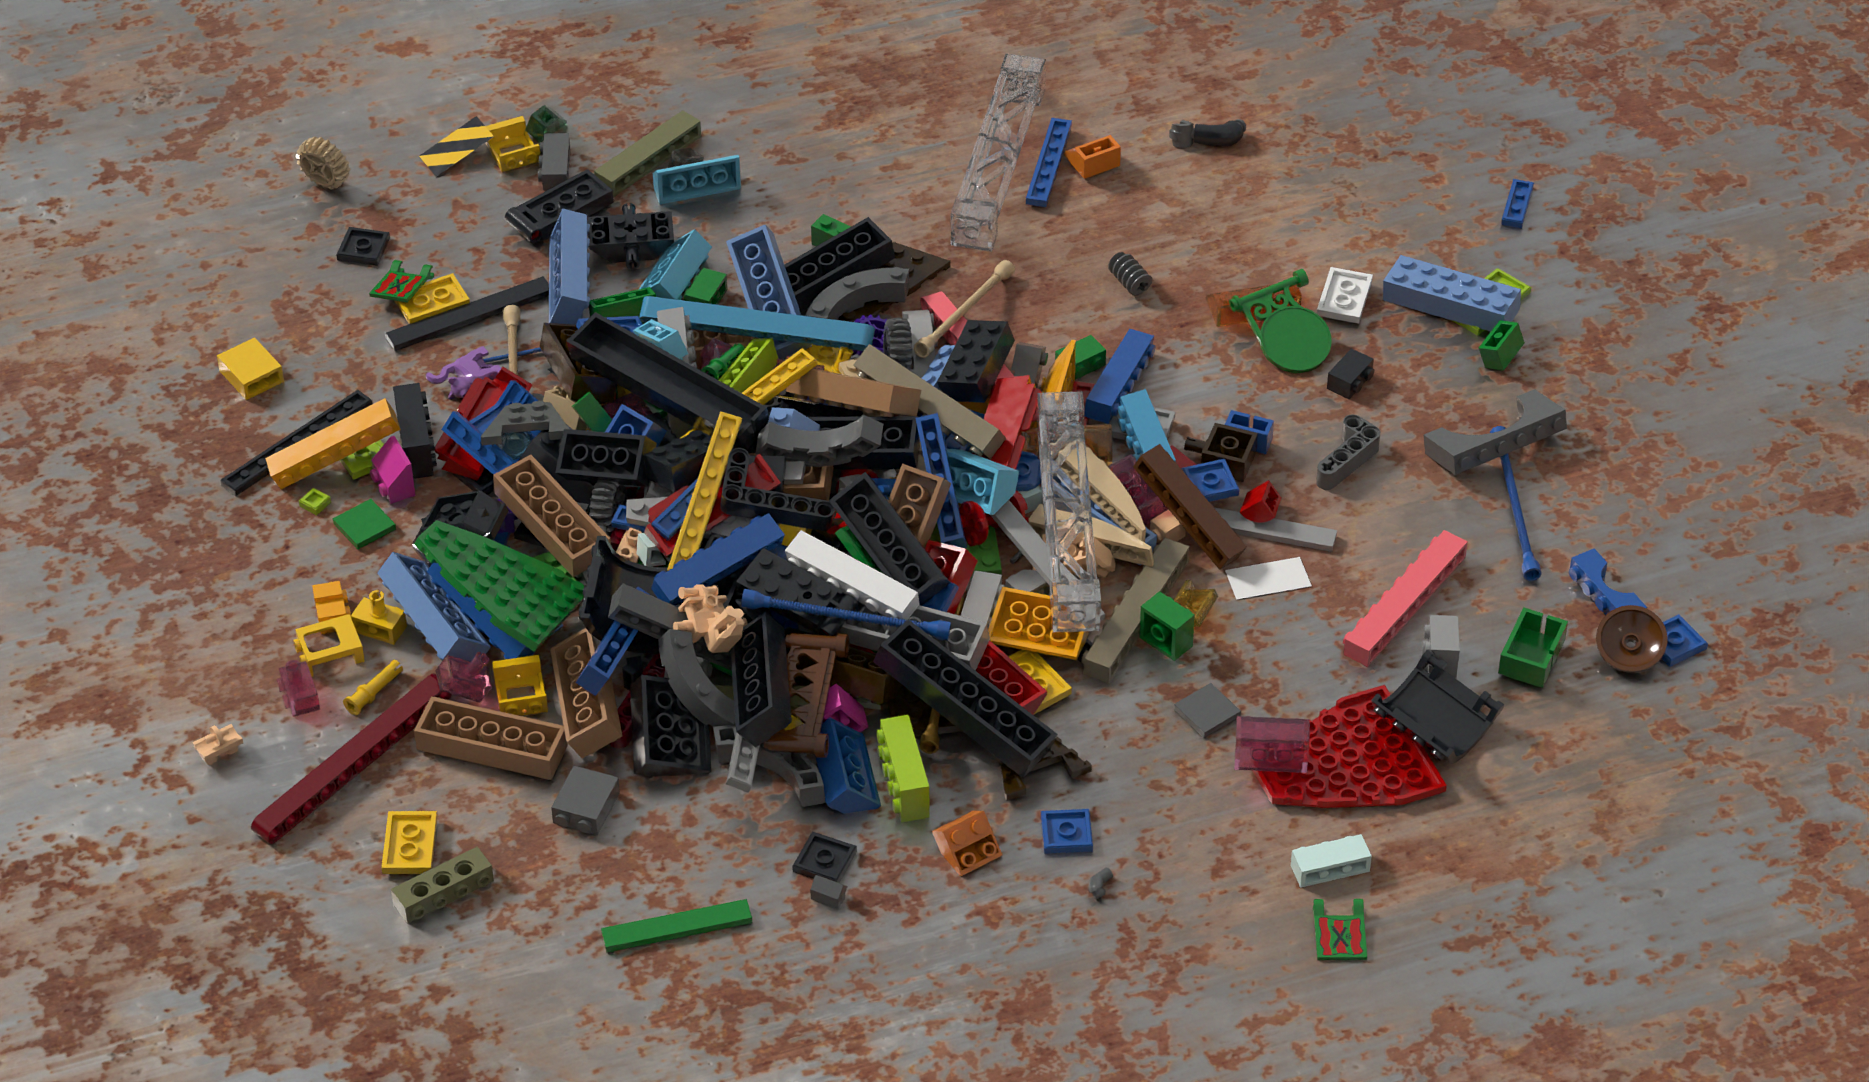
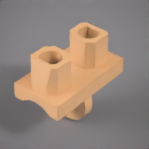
[616,528,642,563]
[193,724,243,765]

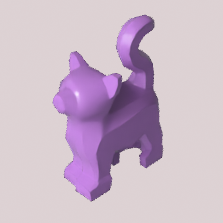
[426,346,501,399]

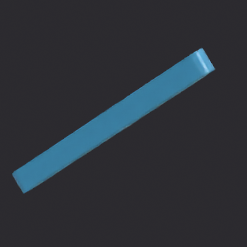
[639,296,875,351]

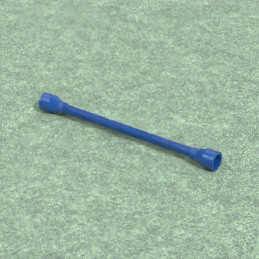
[1490,426,1542,581]
[741,589,951,641]

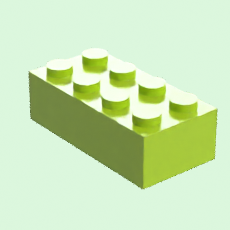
[877,715,930,823]

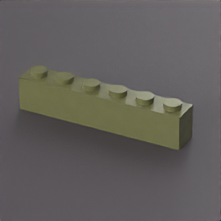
[594,110,701,198]

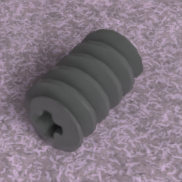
[1108,252,1153,295]

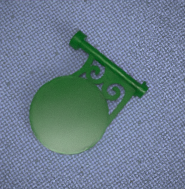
[1229,269,1332,373]

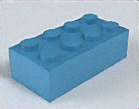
[1118,389,1176,492]

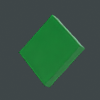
[332,499,396,550]

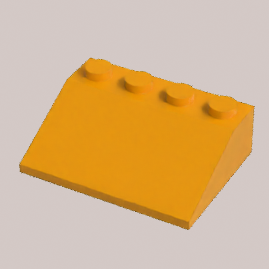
[1027,340,1076,449]
[988,587,1091,660]

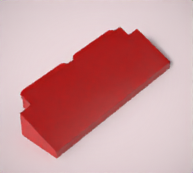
[434,366,532,480]
[972,375,1041,470]
[644,454,781,557]

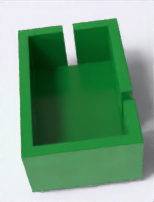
[1498,607,1568,688]

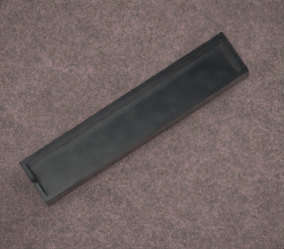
[566,312,769,450]

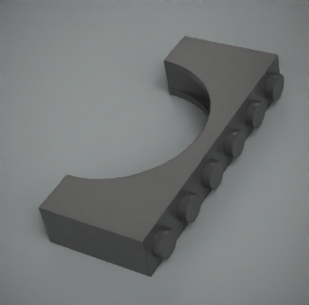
[1423,389,1567,475]

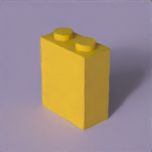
[217,337,284,400]

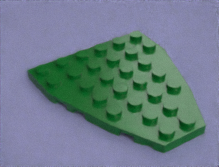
[414,520,584,652]

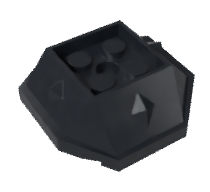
[412,491,509,567]

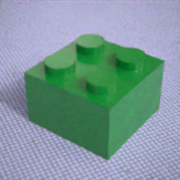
[1139,591,1195,661]

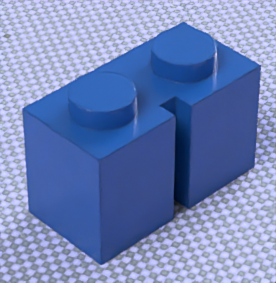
[1225,410,1274,454]

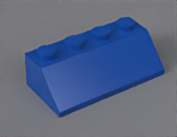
[816,717,881,814]

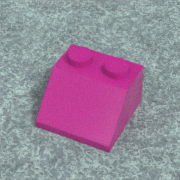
[370,436,416,504]

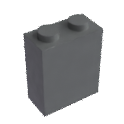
[551,766,620,835]

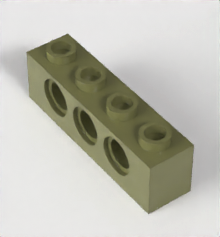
[391,846,494,924]

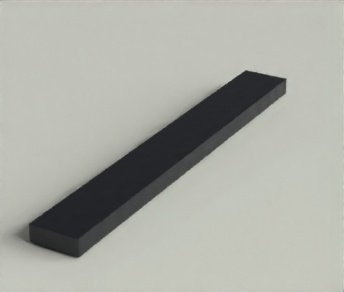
[385,276,549,351]
[220,390,373,496]

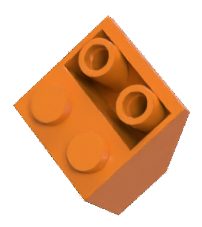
[1063,135,1121,179]
[932,811,1002,876]

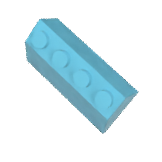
[653,155,741,205]
[639,229,712,300]
[947,449,1019,515]

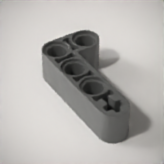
[1316,414,1381,490]

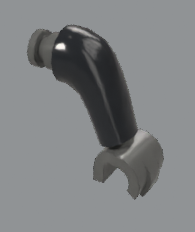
[1169,119,1246,148]

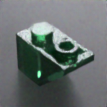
[525,105,567,143]

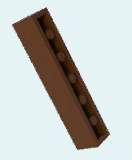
[1133,444,1247,570]

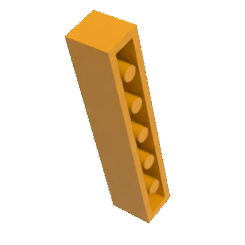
[265,398,401,489]

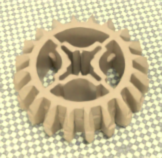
[295,136,351,190]

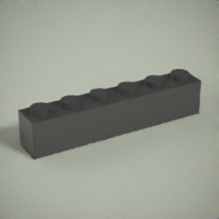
[608,584,732,671]

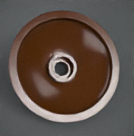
[1596,605,1667,673]

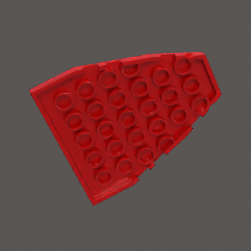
[1252,685,1447,808]

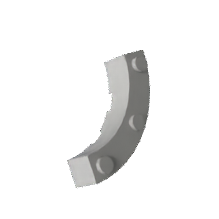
[902,310,938,378]

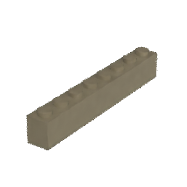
[853,344,1006,459]
[1081,537,1190,684]

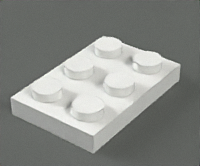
[1317,267,1373,324]

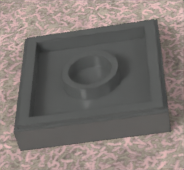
[1174,683,1241,738]

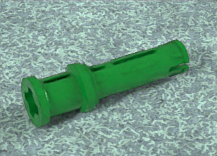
[701,343,745,380]

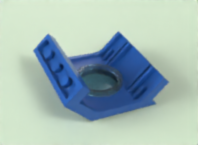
[441,380,573,475]

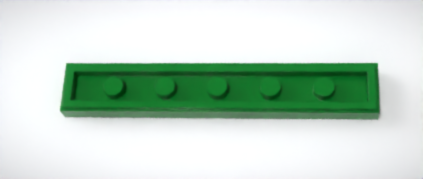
[601,899,752,953]

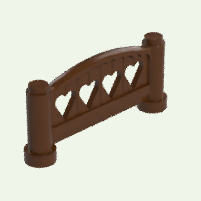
[764,633,850,758]

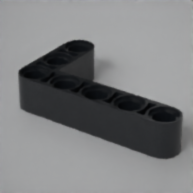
[720,448,835,531]

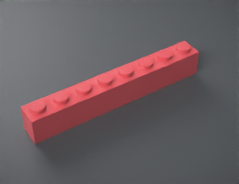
[1343,530,1468,667]

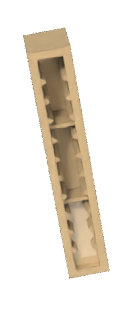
[1058,441,1146,542]
[1029,504,1154,567]

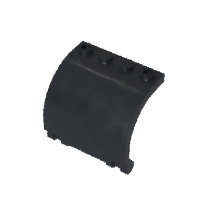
[579,536,680,654]
[1371,649,1505,764]

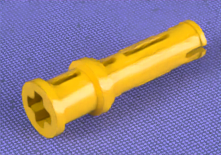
[343,660,403,715]

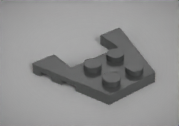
[481,401,569,445]

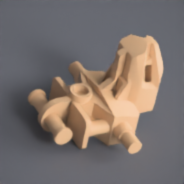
[1032,515,1116,578]
[673,584,747,653]

